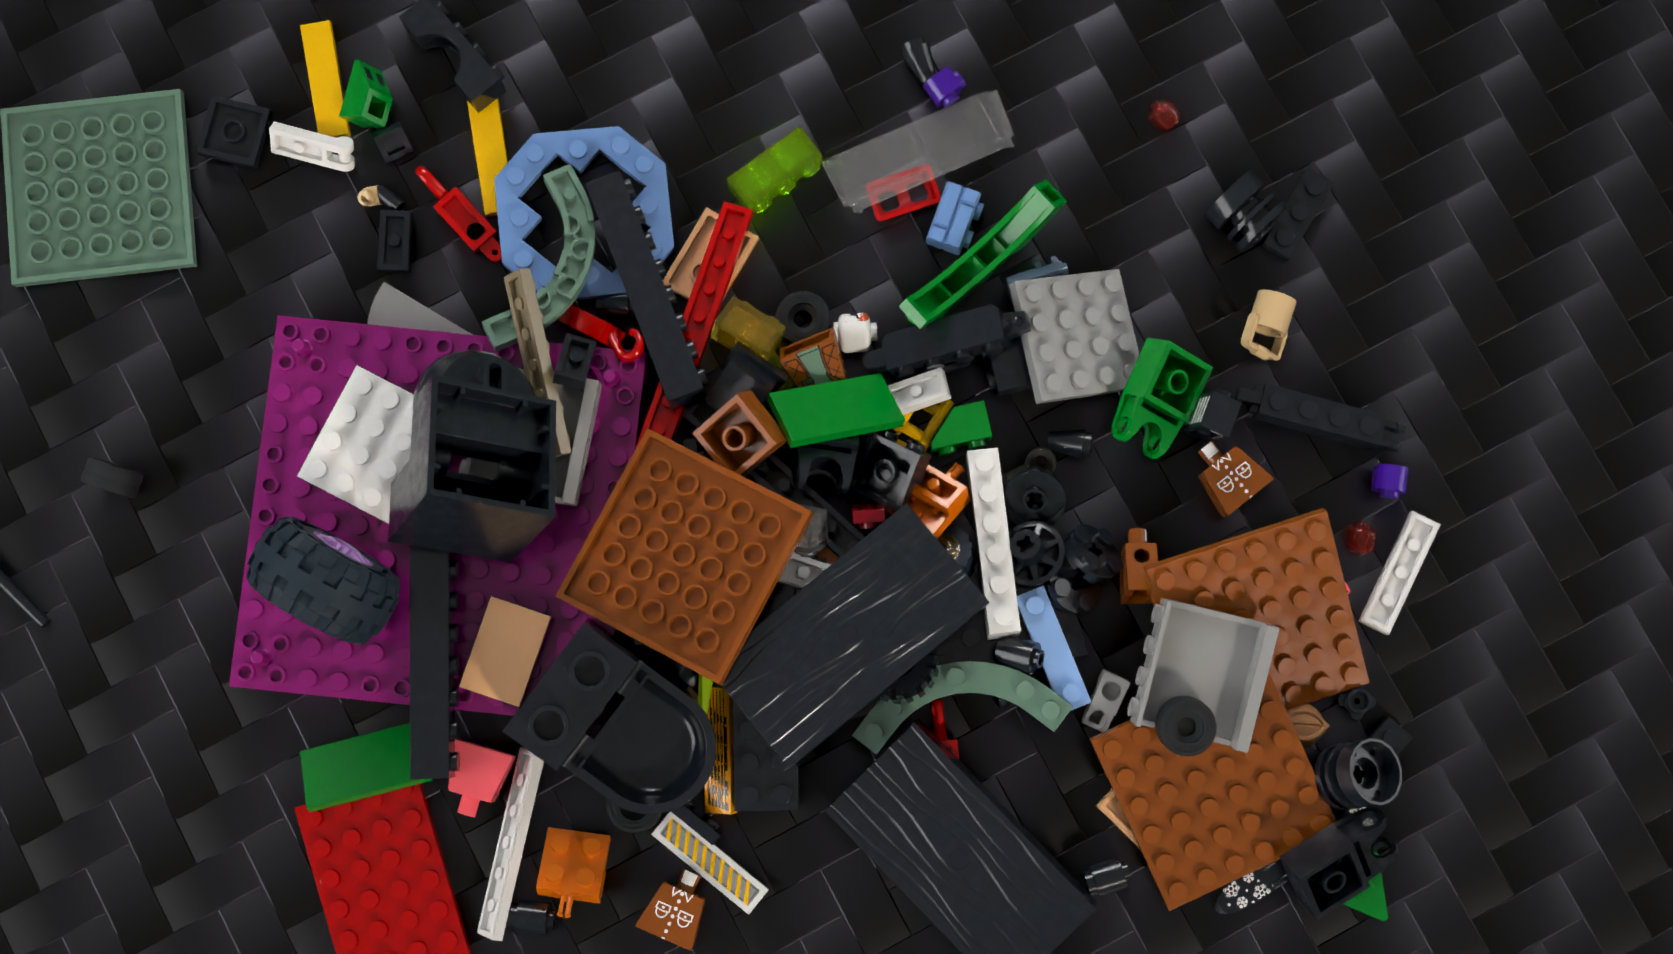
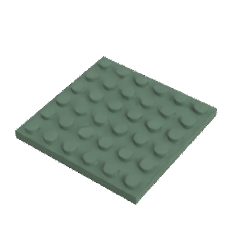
[0,89,197,287]

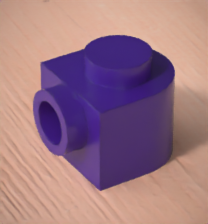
[923,66,966,108]
[1371,464,1409,499]

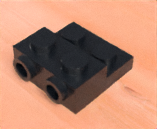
[849,429,932,511]

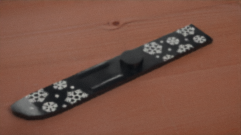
[1214,807,1378,914]

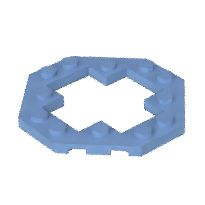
[494,126,674,300]

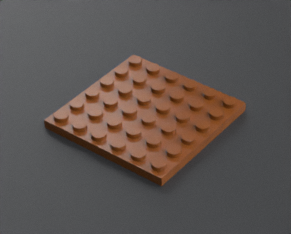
[555,428,814,686]
[1143,508,1370,710]
[1089,672,1336,911]

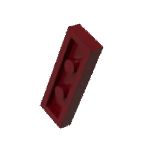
[851,503,885,529]

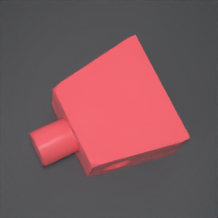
[448,739,517,817]

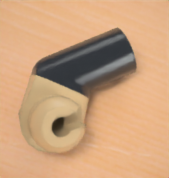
[357,185,405,211]

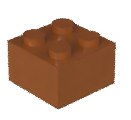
[693,390,787,477]

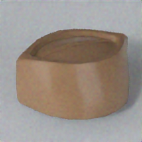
[1286,703,1330,748]

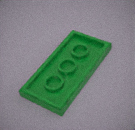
[767,373,905,448]
[300,723,433,812]

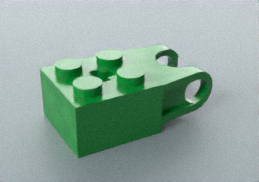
[1112,338,1213,459]

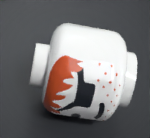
[833,313,877,353]

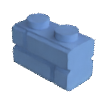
[926,182,984,255]

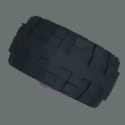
[246,516,401,645]

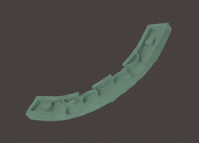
[482,164,595,352]
[852,661,1073,755]

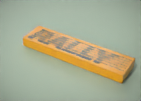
[704,686,737,815]

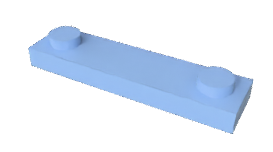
[1017,585,1091,710]

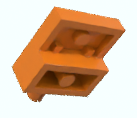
[884,463,971,538]
[536,827,611,918]

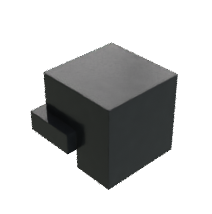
[705,341,789,409]

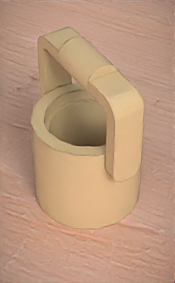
[1241,289,1297,361]

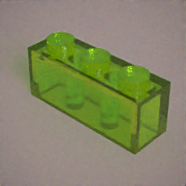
[727,126,822,213]

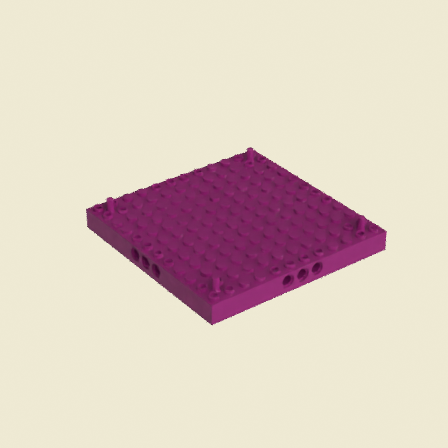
[229,315,650,725]

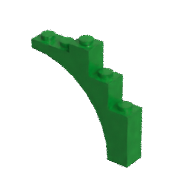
[899,179,1067,329]

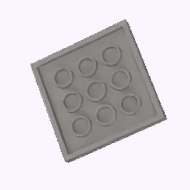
[1009,269,1139,404]

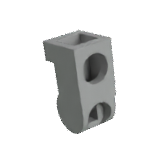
[1081,668,1130,732]

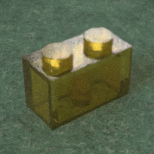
[710,296,786,361]

